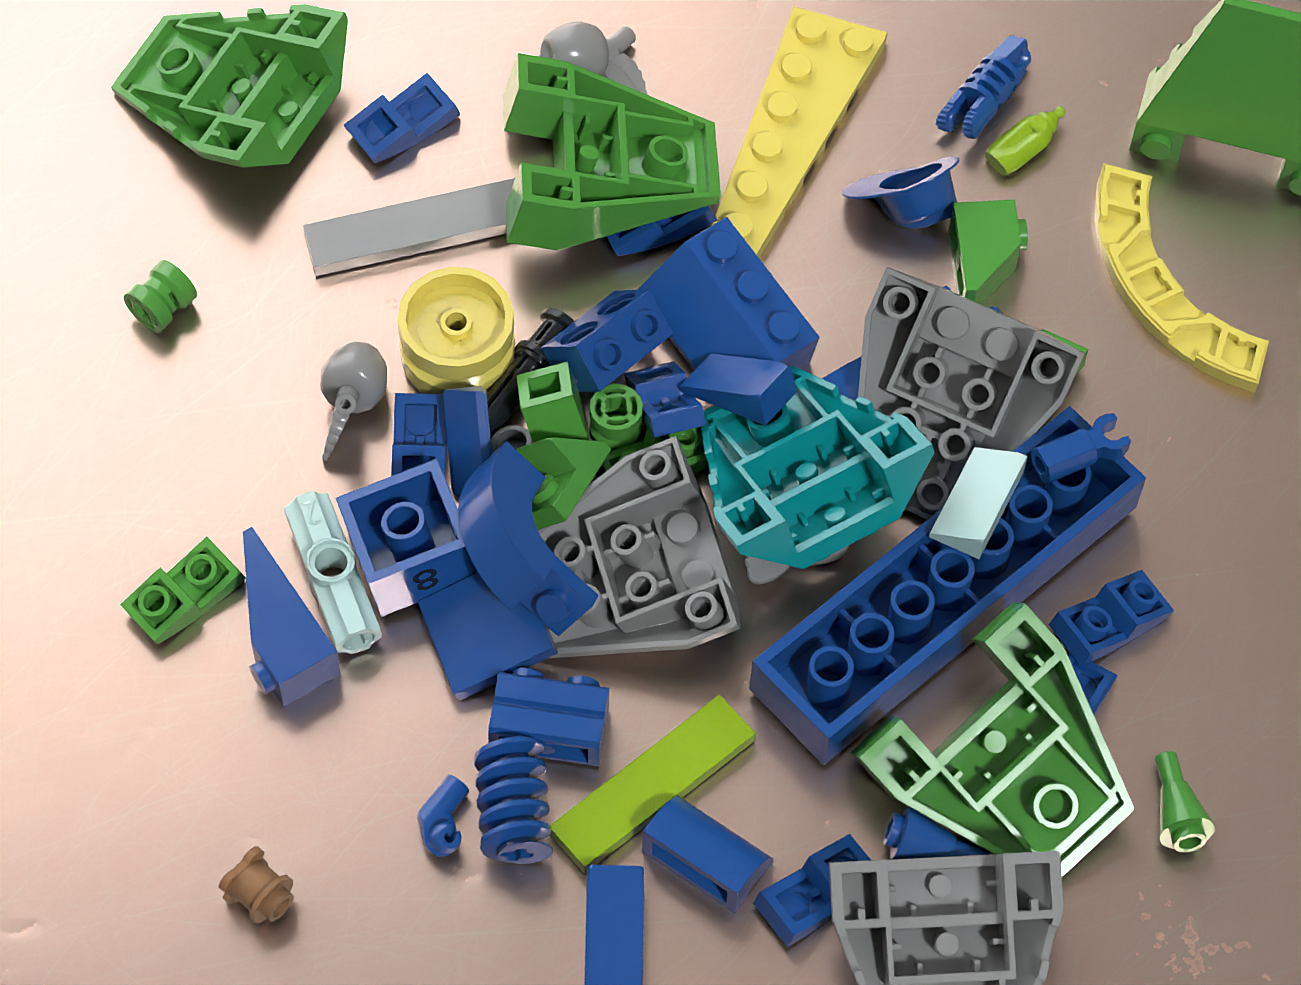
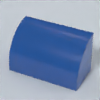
[642,796,773,914]

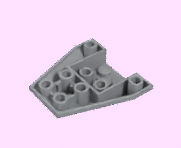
[858,267,1085,519]
[538,436,740,658]

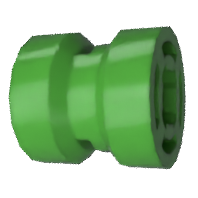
[123,260,198,333]
[589,384,643,451]

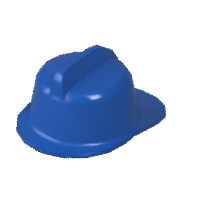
[842,156,959,229]

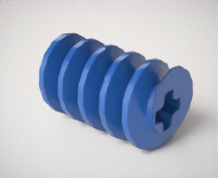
[474,736,553,864]

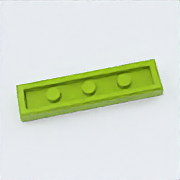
[550,694,756,874]

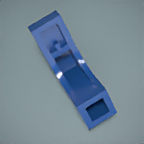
[458,441,599,637]

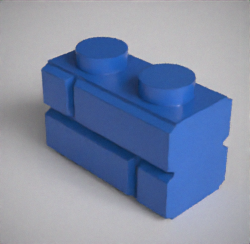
[488,668,609,766]

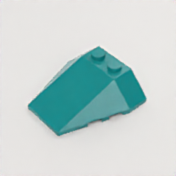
[701,365,935,569]

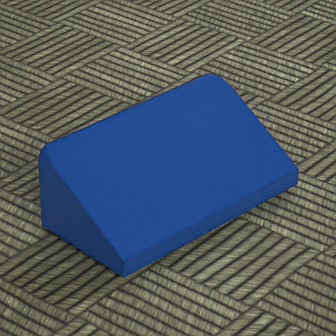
[443,386,492,496]

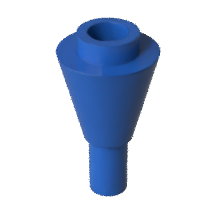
[883,806,990,860]

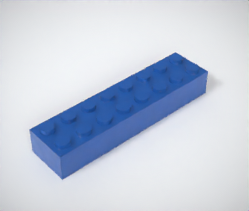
[749,406,1146,766]

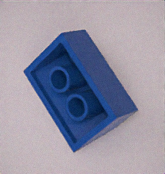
[637,217,820,371]

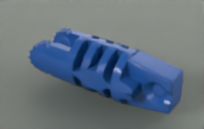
[935,35,1031,139]

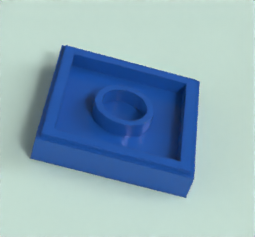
[418,572,558,700]

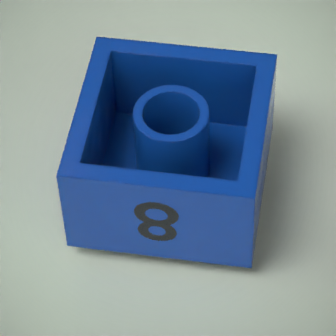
[335,459,478,617]

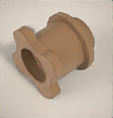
[218,846,294,924]

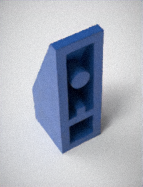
[242,526,340,707]

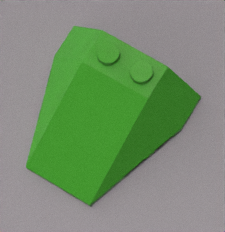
[111,4,348,168]

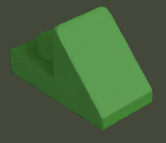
[516,438,611,530]

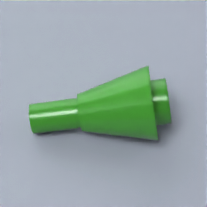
[1155,751,1215,852]

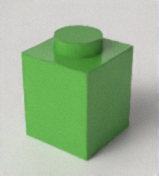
[516,361,589,443]

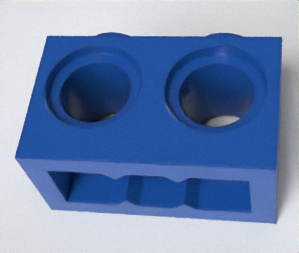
[541,289,673,392]

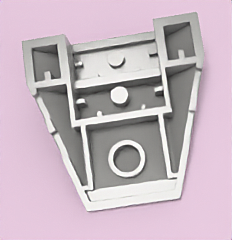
[829,851,1064,985]

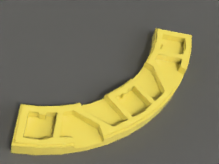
[1095,163,1269,393]

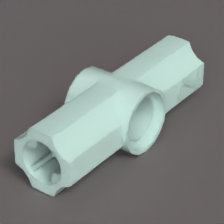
[284,491,382,654]

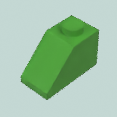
[948,199,1028,305]

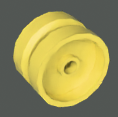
[397,266,515,395]

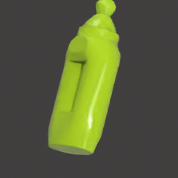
[984,106,1066,176]

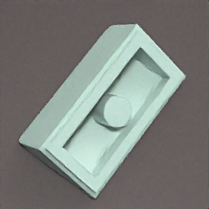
[929,447,1028,559]

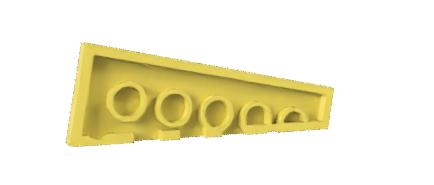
[712,7,887,258]

